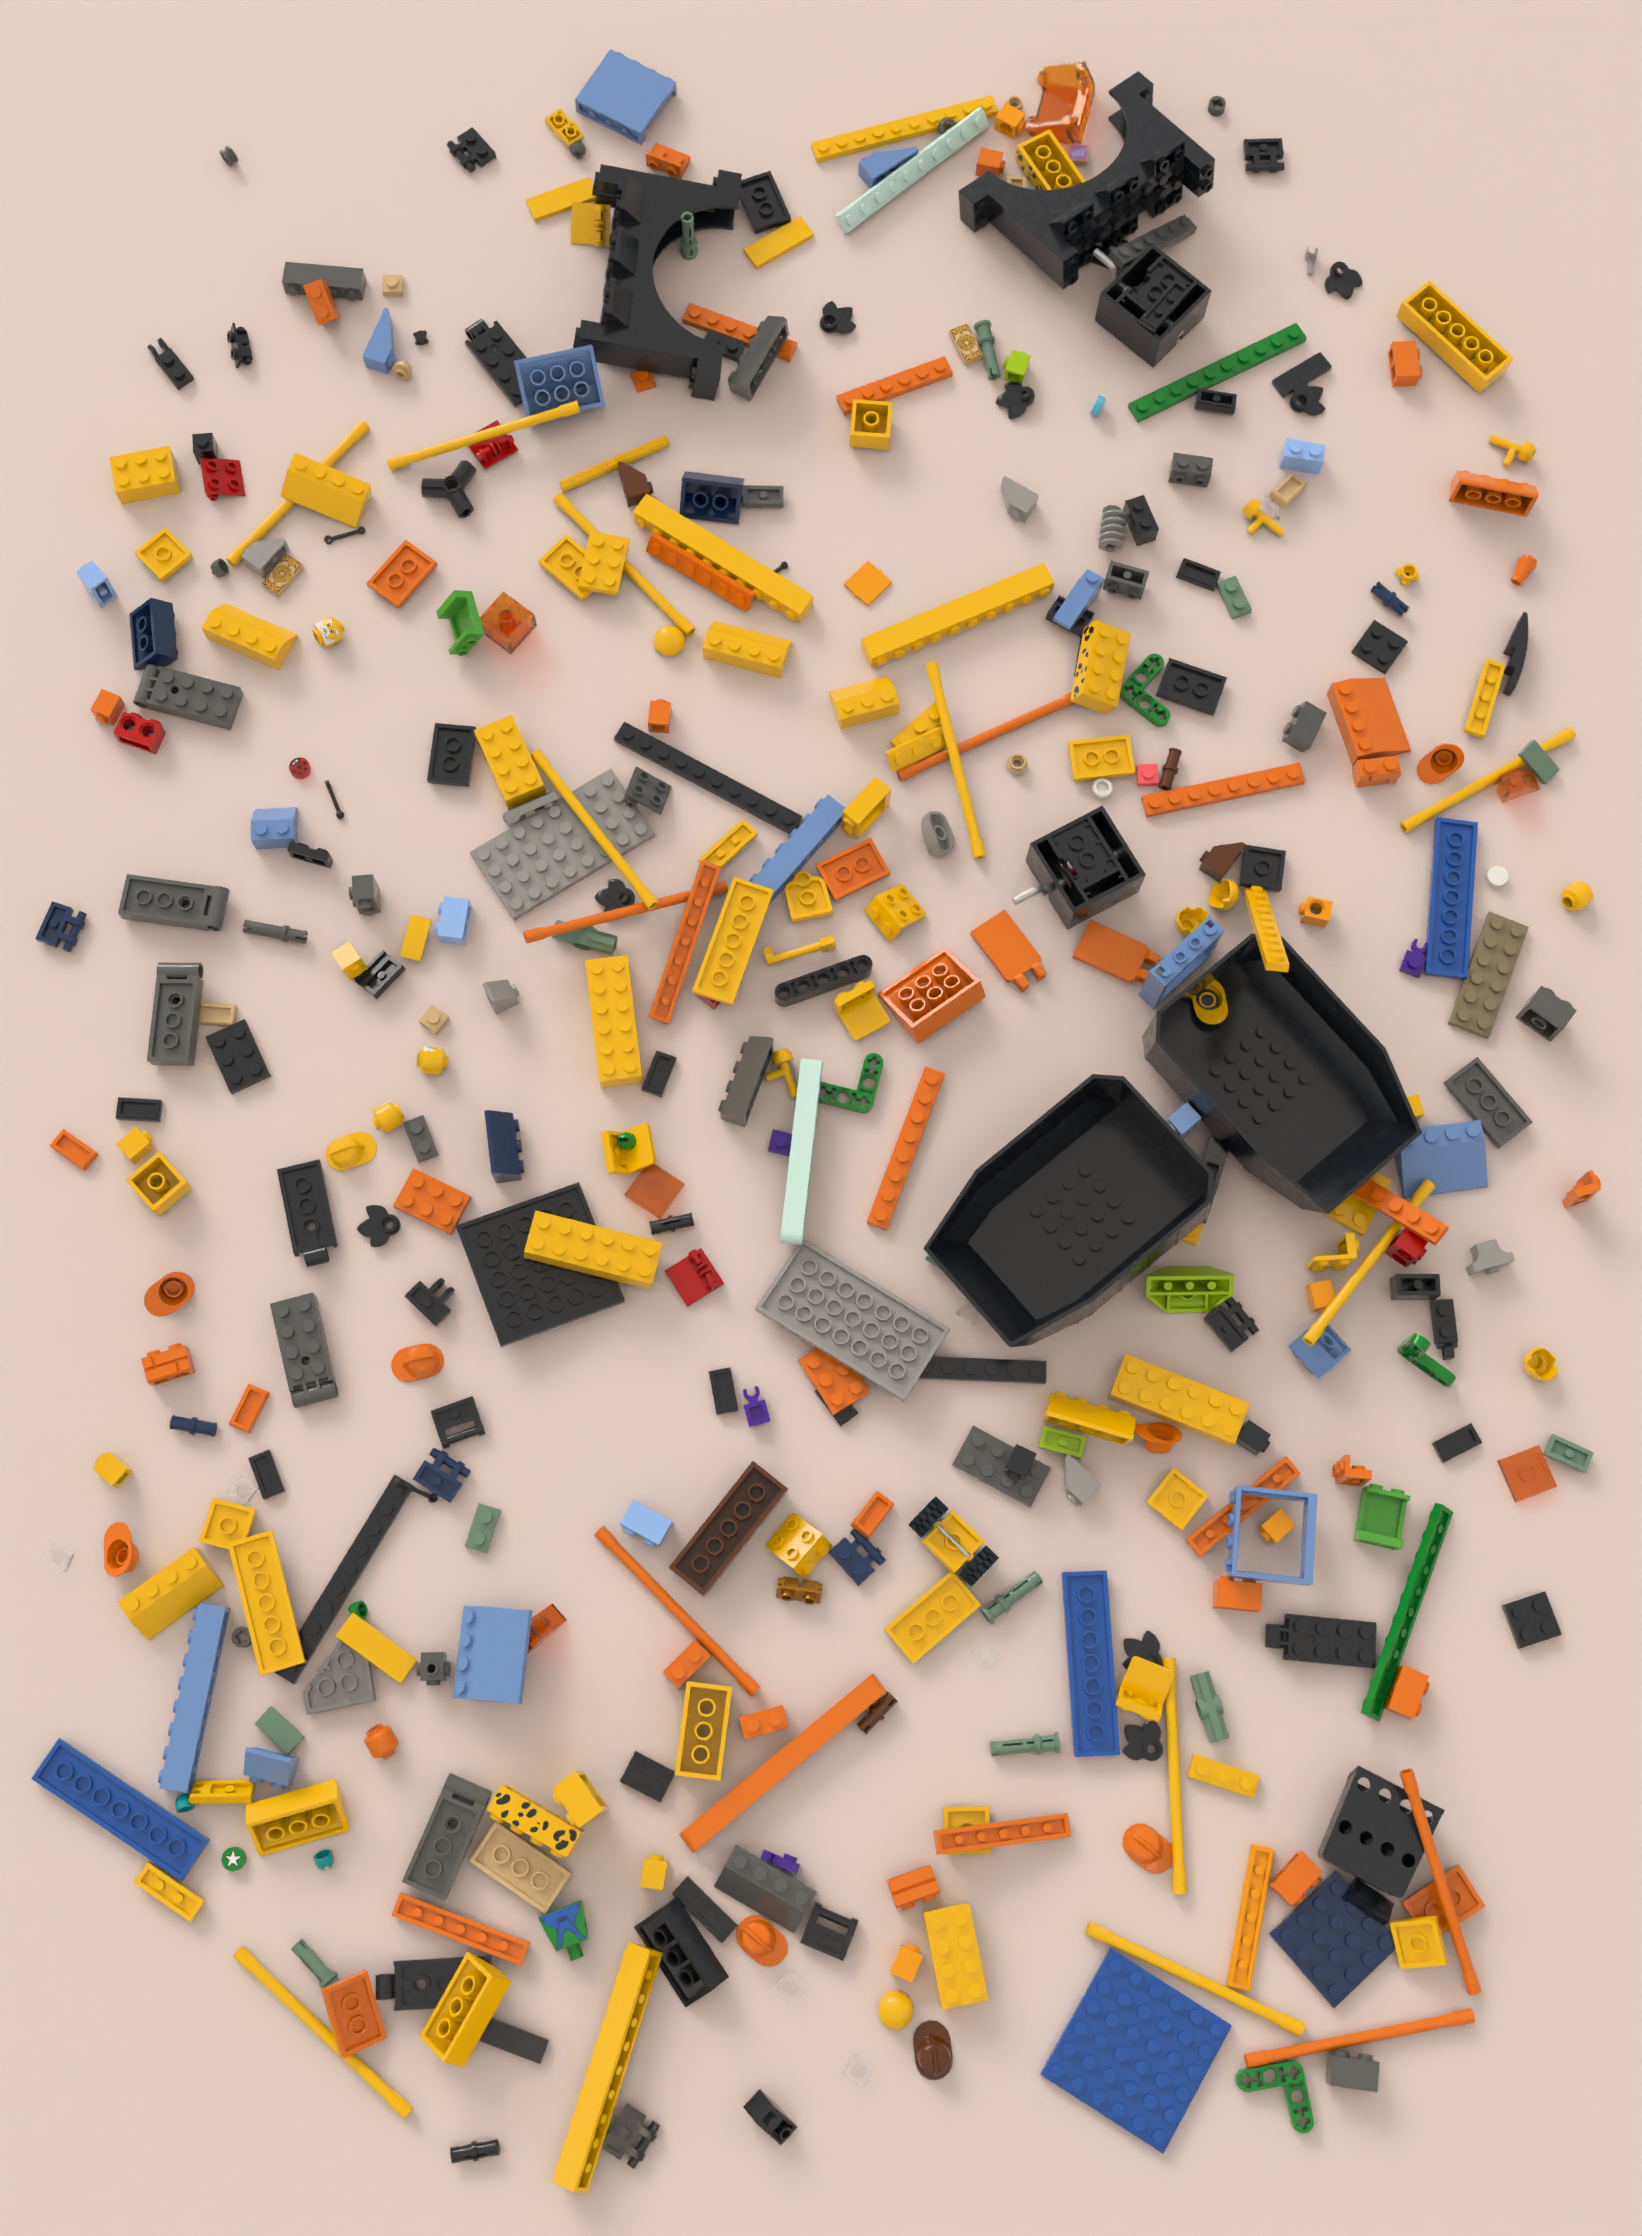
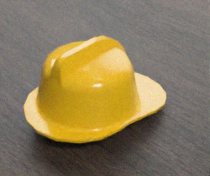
[1192,980,1228,1025]
[325,1132,377,1171]

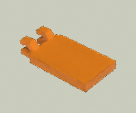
[970,909,1047,993]
[1073,920,1161,984]

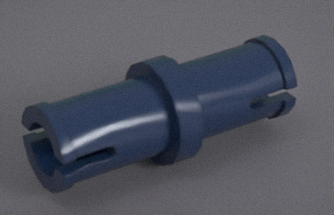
[1371,581,1409,617]
[170,1415,218,1437]

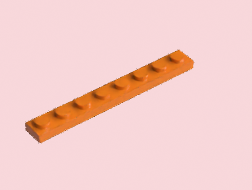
[1141,763,1305,818]
[648,860,721,1025]
[867,1067,945,1231]

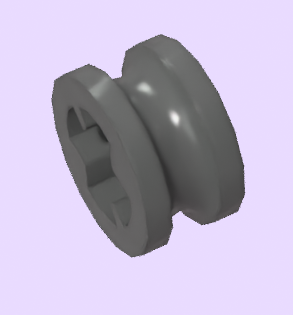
[1207,96,1226,117]
[938,118,956,134]
[219,146,238,166]
[232,1627,252,1648]

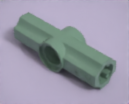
[552,920,618,955]
[1190,1671,1229,1743]

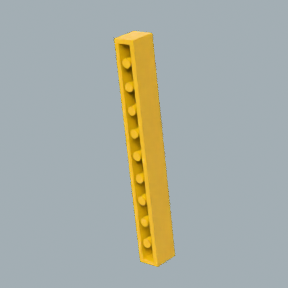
[633,494,813,623]
[861,563,1054,667]
[552,1942,663,2193]

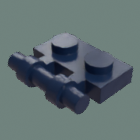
[35,901,87,952]
[413,1448,471,1503]
[828,1529,886,1586]

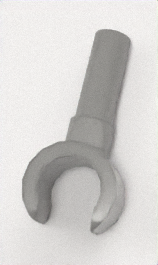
[1305,247,1318,276]

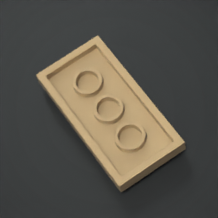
[469,1821,572,1914]

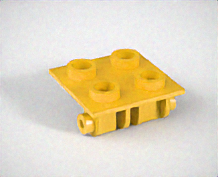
[571,202,611,246]

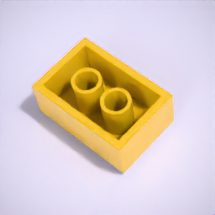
[109,446,181,504]

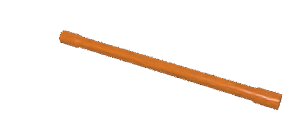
[896,692,1076,781]
[523,881,728,944]
[594,1526,761,1697]
[1399,1768,1481,1995]
[1244,2008,1475,2069]

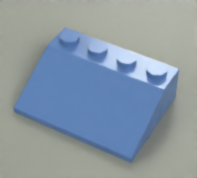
[514,344,605,417]
[1395,1120,1488,1199]
[453,1606,532,1704]

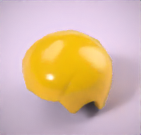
[653,625,685,656]
[1208,879,1239,911]
[1175,906,1209,936]
[1524,1347,1559,1381]
[878,1990,914,2030]

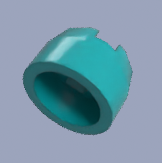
[175,1793,195,1813]
[314,1849,334,1870]

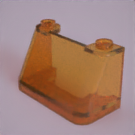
[1025,59,1095,145]

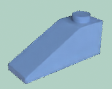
[858,147,919,189]
[363,307,396,374]
[1053,569,1105,631]

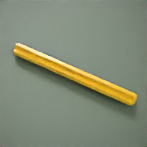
[559,435,669,492]

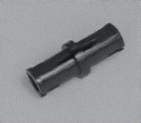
[649,1212,694,1235]
[450,2139,500,2164]

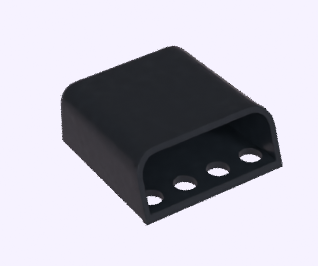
[1317,1765,1445,1898]

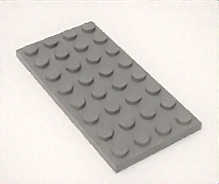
[470,769,655,921]
[755,1239,950,1402]

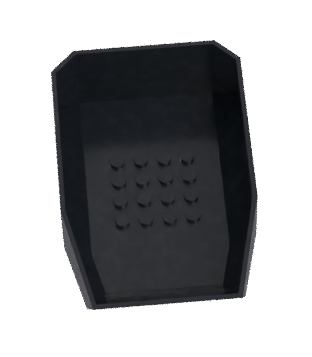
[1142,933,1422,1214]
[923,1074,1213,1347]

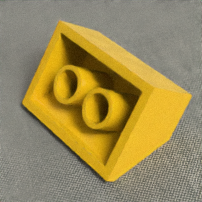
[829,676,900,729]

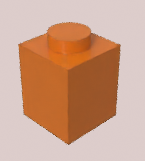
[976,147,1006,177]
[90,689,125,725]
[648,699,672,733]

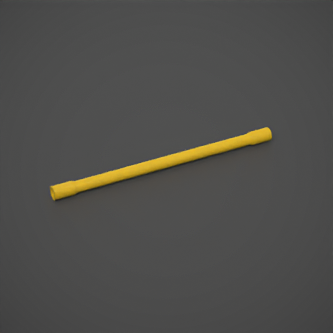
[387,400,581,471]
[225,420,370,567]
[553,493,696,637]
[925,661,986,859]
[1400,727,1576,833]
[531,749,659,910]
[1302,1179,1435,1346]
[1162,1658,1187,1894]
[1085,1921,1305,2036]
[233,1946,413,2119]

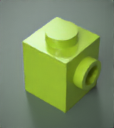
[1003,350,1031,385]

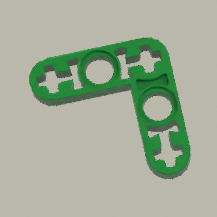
[1120,654,1170,727]
[819,1053,883,1114]
[1397,1333,1456,1388]
[1235,2060,1314,2133]

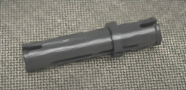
[243,920,308,944]

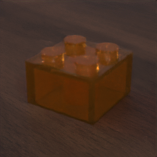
[480,591,537,654]

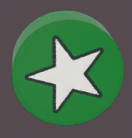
[221,1847,246,1871]

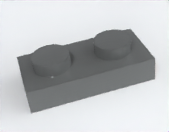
[743,485,784,508]
[403,1115,439,1163]

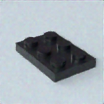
[739,171,791,234]
[1156,658,1227,716]
[427,723,476,787]
[206,1019,271,1094]

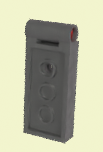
[133,664,243,730]
[118,874,230,931]
[147,962,204,1066]
[270,1292,339,1408]
[402,1773,492,1900]

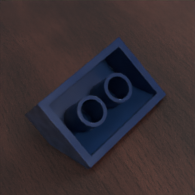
[679,471,744,524]
[129,598,178,670]
[484,1110,525,1183]

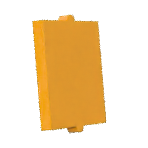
[844,561,892,606]

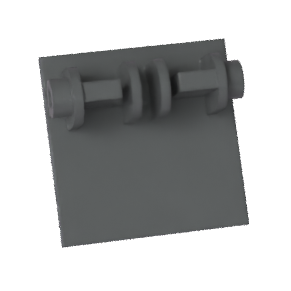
[625,766,672,815]

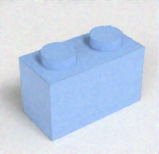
[1279,438,1326,474]
[76,561,117,608]
[435,896,472,945]
[1167,1102,1202,1139]
[620,1500,673,1548]

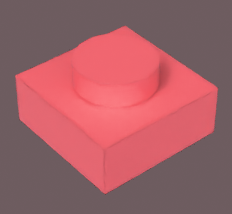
[1136,764,1159,786]

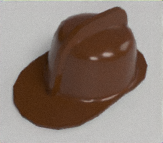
[913,2020,953,2080]

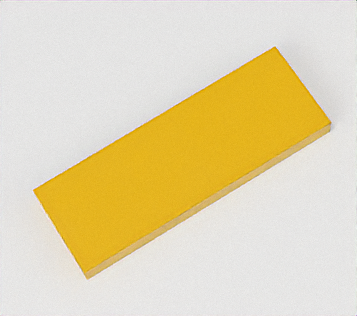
[526,177,596,222]
[743,216,814,270]
[335,1613,417,1684]

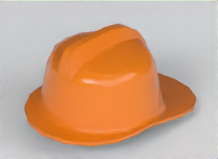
[1417,743,1464,784]
[144,1272,195,1317]
[391,1344,444,1382]
[1135,1422,1182,1454]
[104,1522,139,1577]
[1123,1824,1173,1874]
[736,1915,788,1967]

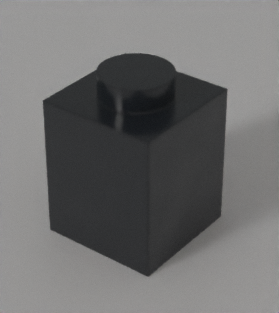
[192,433,218,464]
[1236,1420,1271,1456]
[1004,1444,1037,1481]

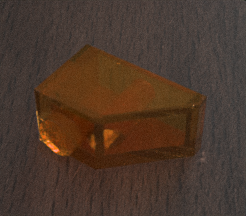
[1494,769,1540,803]
[528,1603,567,1653]

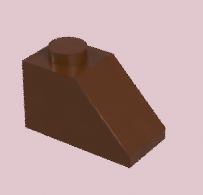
[617,462,654,507]
[1199,842,1246,883]

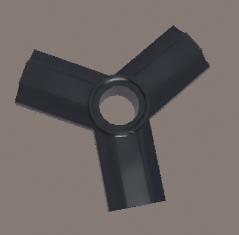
[421,460,477,518]

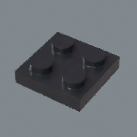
[1351,620,1408,674]
[1239,845,1286,892]
[1502,1591,1562,1649]

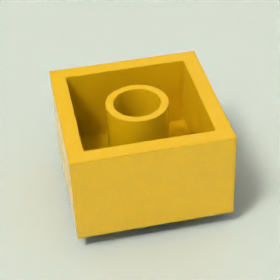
[849,399,893,450]
[126,1152,192,1216]

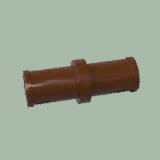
[1159,748,1182,791]
[856,1691,898,1735]

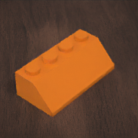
[1449,471,1539,517]

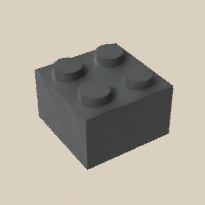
[1516,985,1577,1042]

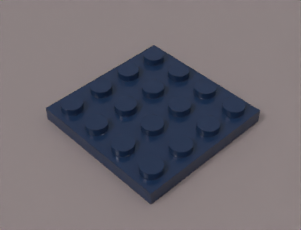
[1269,1871,1396,2008]

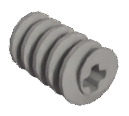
[1098,505,1127,551]

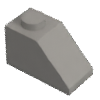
[1001,476,1039,523]
[241,538,290,579]
[482,979,520,1015]
[1063,1454,1101,1506]

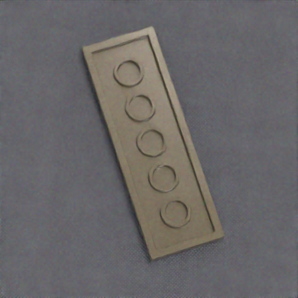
[1448,912,1529,1039]

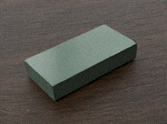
[1518,740,1560,784]
[255,1706,305,1755]

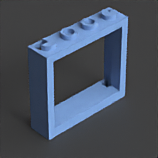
[1139,916,1225,1010]
[1224,1485,1318,1586]

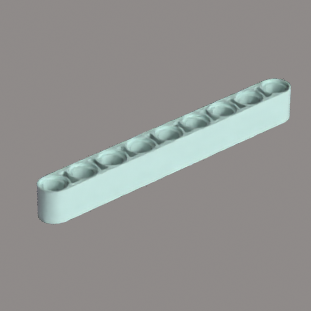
[780,1058,823,1245]

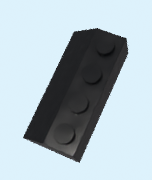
[634,1897,729,2008]

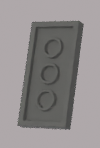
[1443,1057,1533,1149]
[952,1426,1051,1507]

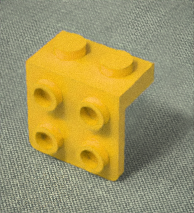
[864,885,926,942]
[834,980,890,1041]
[601,1123,656,1176]
[1306,1232,1359,1272]
[766,1513,832,1579]
[1115,1656,1175,1722]

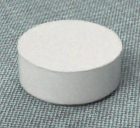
[1091,778,1113,800]
[1486,866,1508,888]

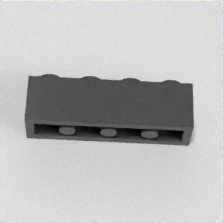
[282,262,366,301]

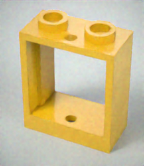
[842,776,891,839]

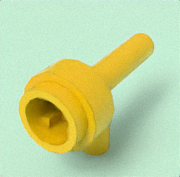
[1489,435,1537,467]
[1242,498,1285,537]
[765,1048,797,1098]

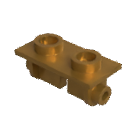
[776,1576,823,1604]

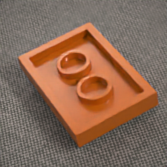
[367,540,438,609]
[816,838,890,902]
[393,1168,471,1235]
[798,1348,871,1416]
[1401,1865,1485,1935]
[321,1970,387,2058]

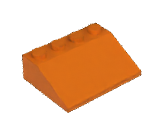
[1327,678,1411,766]
[878,948,986,1044]

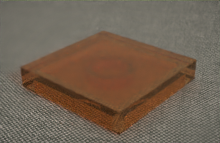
[624,1164,685,1219]
[1497,1445,1557,1502]

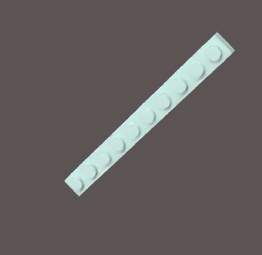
[835,107,990,233]

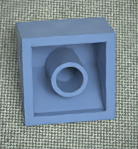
[251,807,298,849]
[1289,1324,1351,1379]
[243,1747,300,1789]

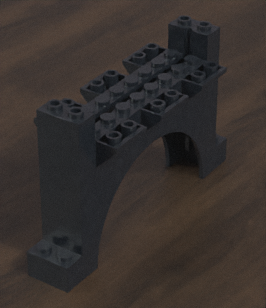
[959,71,1215,290]
[573,164,742,401]

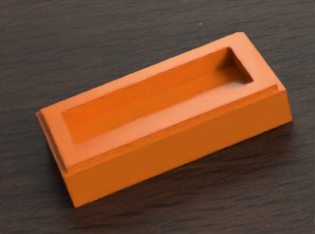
[50,1129,99,1171]
[229,1384,270,1434]
[850,1491,894,1539]

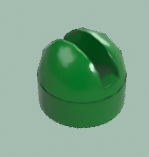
[617,1132,636,1150]
[348,1601,368,1619]

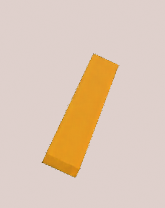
[1226,1844,1275,1991]

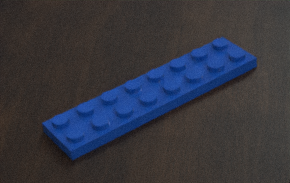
[1424,817,1478,980]
[1061,1570,1120,1757]
[31,1738,210,1881]

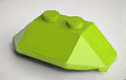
[1145,1266,1234,1313]

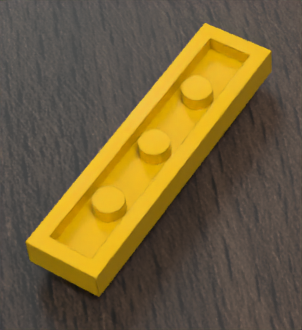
[1463,659,1506,739]

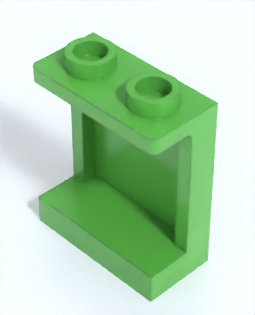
[436,590,484,656]
[1353,1484,1410,1550]

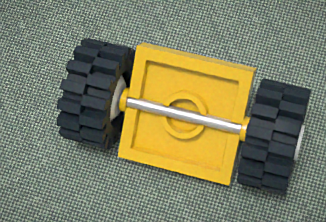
[909,1496,999,1587]

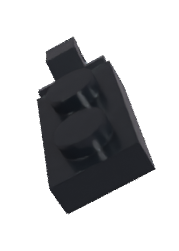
[1430,1299,1458,1360]

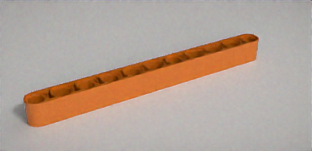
[679,1674,887,1853]

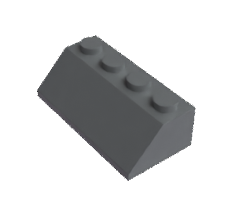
[728,315,789,401]
[718,1036,774,1127]
[714,1845,817,1933]

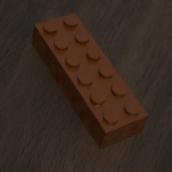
[669,1461,788,1598]

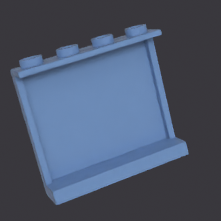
[575,49,677,145]

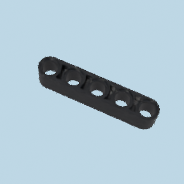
[775,955,873,1007]

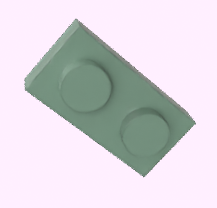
[1216,576,1252,620]
[1543,1434,1594,1473]
[465,1503,501,1553]

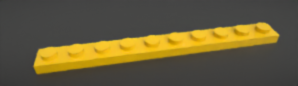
[811,95,998,163]
[1244,886,1289,972]

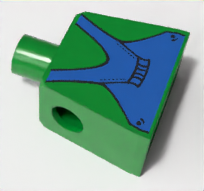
[538,1900,589,1961]

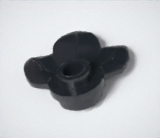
[1325,262,1363,300]
[820,301,856,334]
[1289,378,1325,416]
[996,381,1035,419]
[595,879,635,912]
[357,1205,401,1247]
[1122,1631,1162,1670]
[1122,1720,1163,1761]

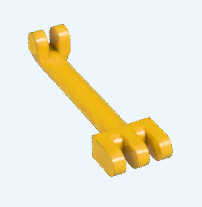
[764,936,836,965]

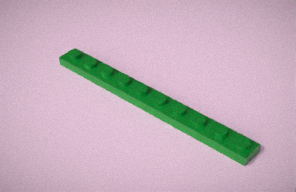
[1128,323,1307,423]
[1361,1503,1453,1722]

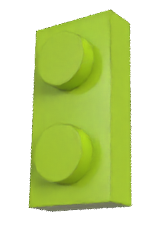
[1038,1426,1086,1459]

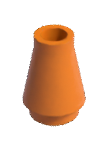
[1511,554,1537,586]

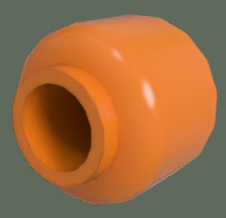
[364,1723,399,1760]

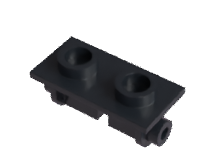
[227,323,253,368]

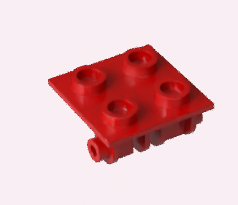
[468,420,518,470]
[200,457,245,501]
[665,1248,724,1307]

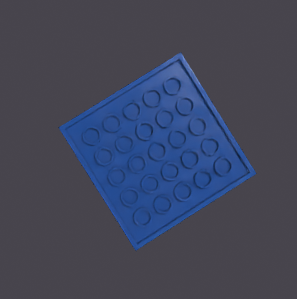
[1040,1948,1232,2154]

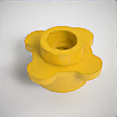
[1396,563,1420,585]

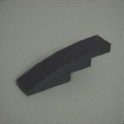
[1502,612,1528,696]
[1202,1136,1229,1224]

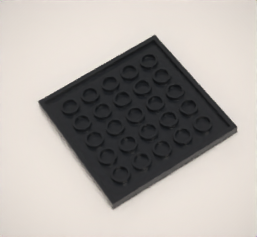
[456,1182,625,1347]

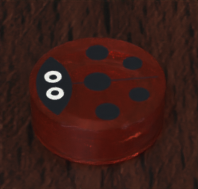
[289,757,311,779]

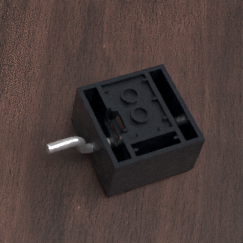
[1093,243,1212,368]
[1012,805,1146,930]

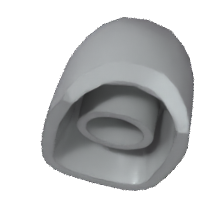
[921,811,955,858]

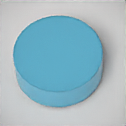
[1090,395,1106,416]

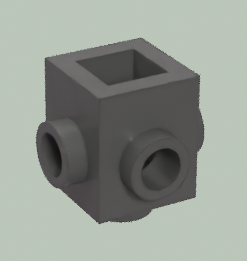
[417,1652,450,1686]

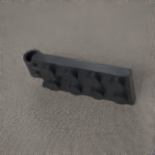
[465,319,526,407]
[277,1159,338,1267]
[1265,1614,1376,1669]
[375,1955,492,2011]

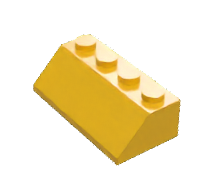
[281,453,372,528]
[202,603,298,670]
[702,621,792,678]
[1042,1391,1136,1446]
[118,1547,224,1640]
[246,1779,350,1856]
[420,1952,512,2067]

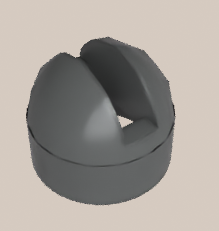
[569,141,586,159]
[210,558,229,577]

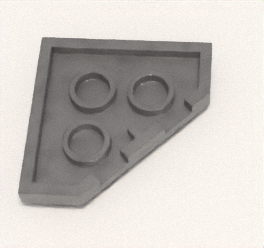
[303,1640,376,1715]

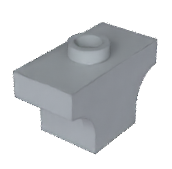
[1466,1239,1515,1276]

